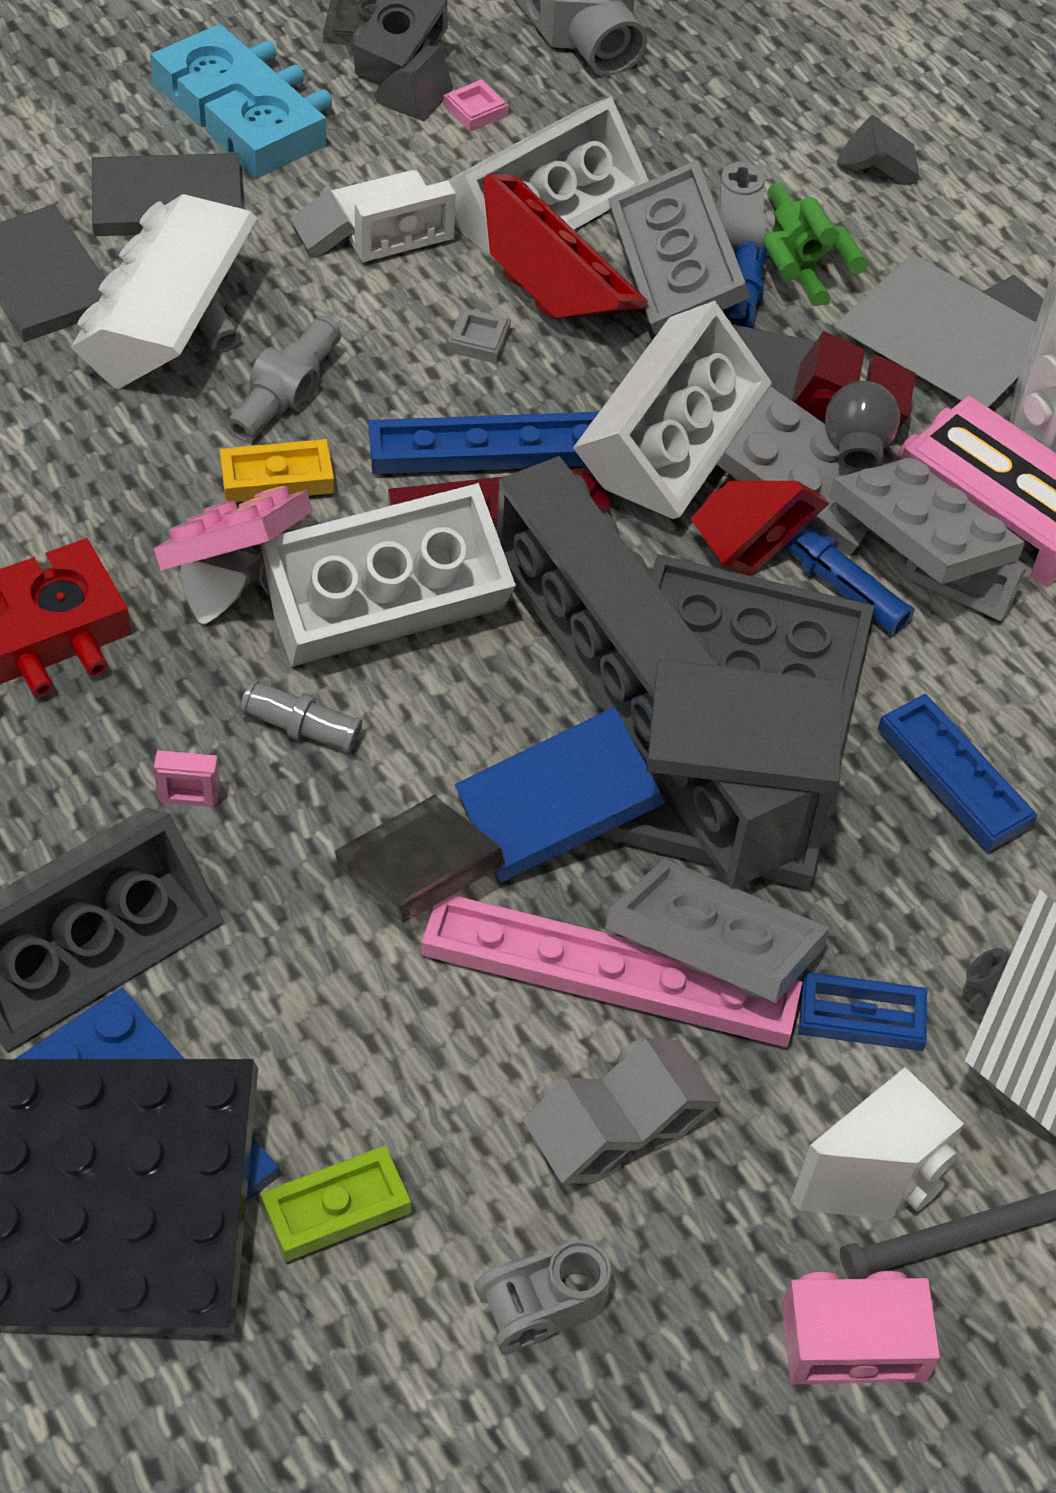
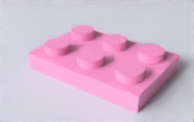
[153,486,313,571]

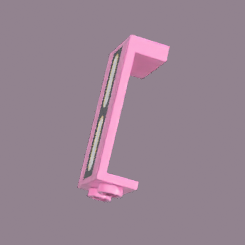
[897,395,1056,588]

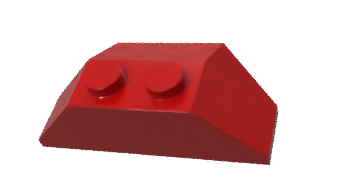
[483,174,648,319]

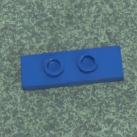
[878,693,1038,852]

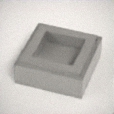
[290,189,355,258]
[447,307,511,364]

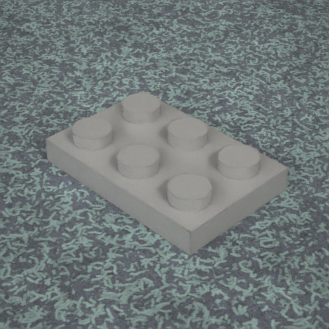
[716,386,882,556]
[829,457,1025,585]
[605,858,829,1003]

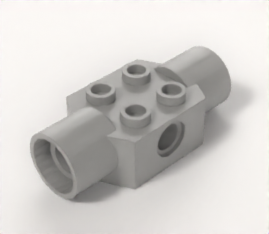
[516,0,647,77]

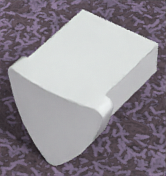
[181,550,261,624]

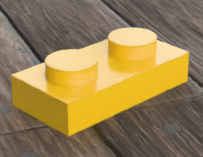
[219,439,334,502]

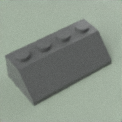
[0,808,224,1052]

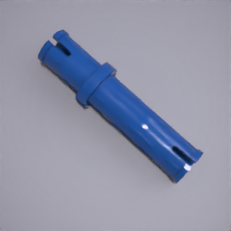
[783,525,915,636]

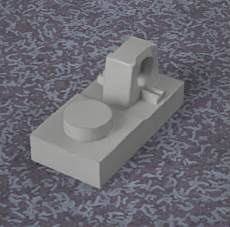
[901,559,1027,621]

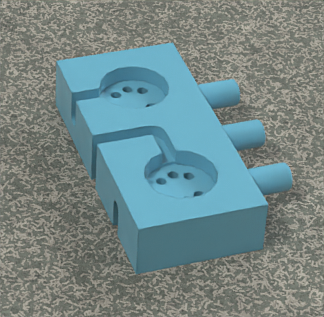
[150,24,332,179]

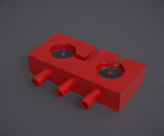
[0,538,132,697]

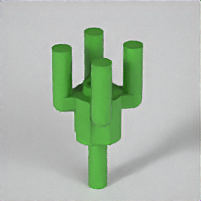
[763,183,868,306]

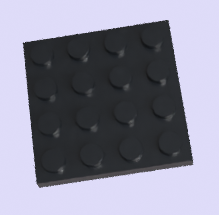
[0,1059,258,1335]

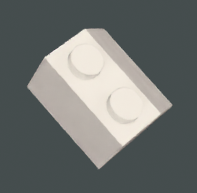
[790,1067,964,1219]

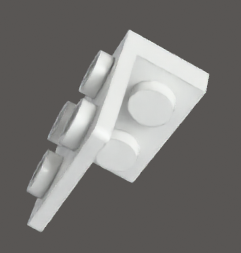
[331,170,456,263]

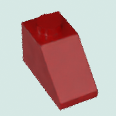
[691,481,829,576]

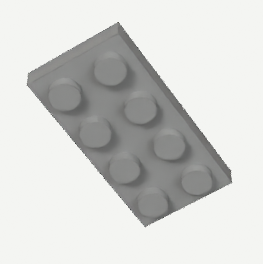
[608,160,751,335]

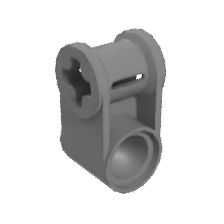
[716,162,767,254]
[474,1239,611,1353]

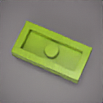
[260,1145,411,1263]

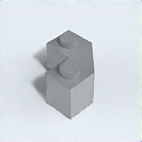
[522,1037,721,1184]

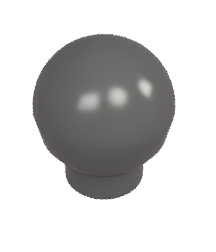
[825,381,900,471]

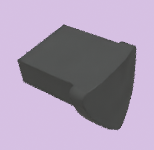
[374,45,453,121]
[837,115,919,185]

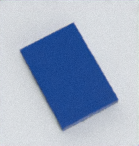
[454,707,665,883]

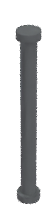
[840,1190,1056,1279]

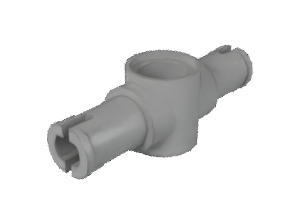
[227,316,341,444]

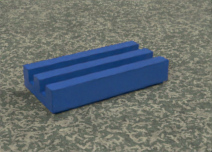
[798,971,928,1051]

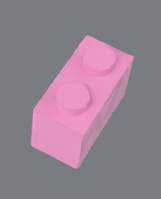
[782,1271,940,1384]

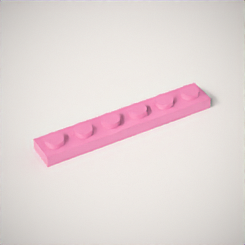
[421,891,802,1048]

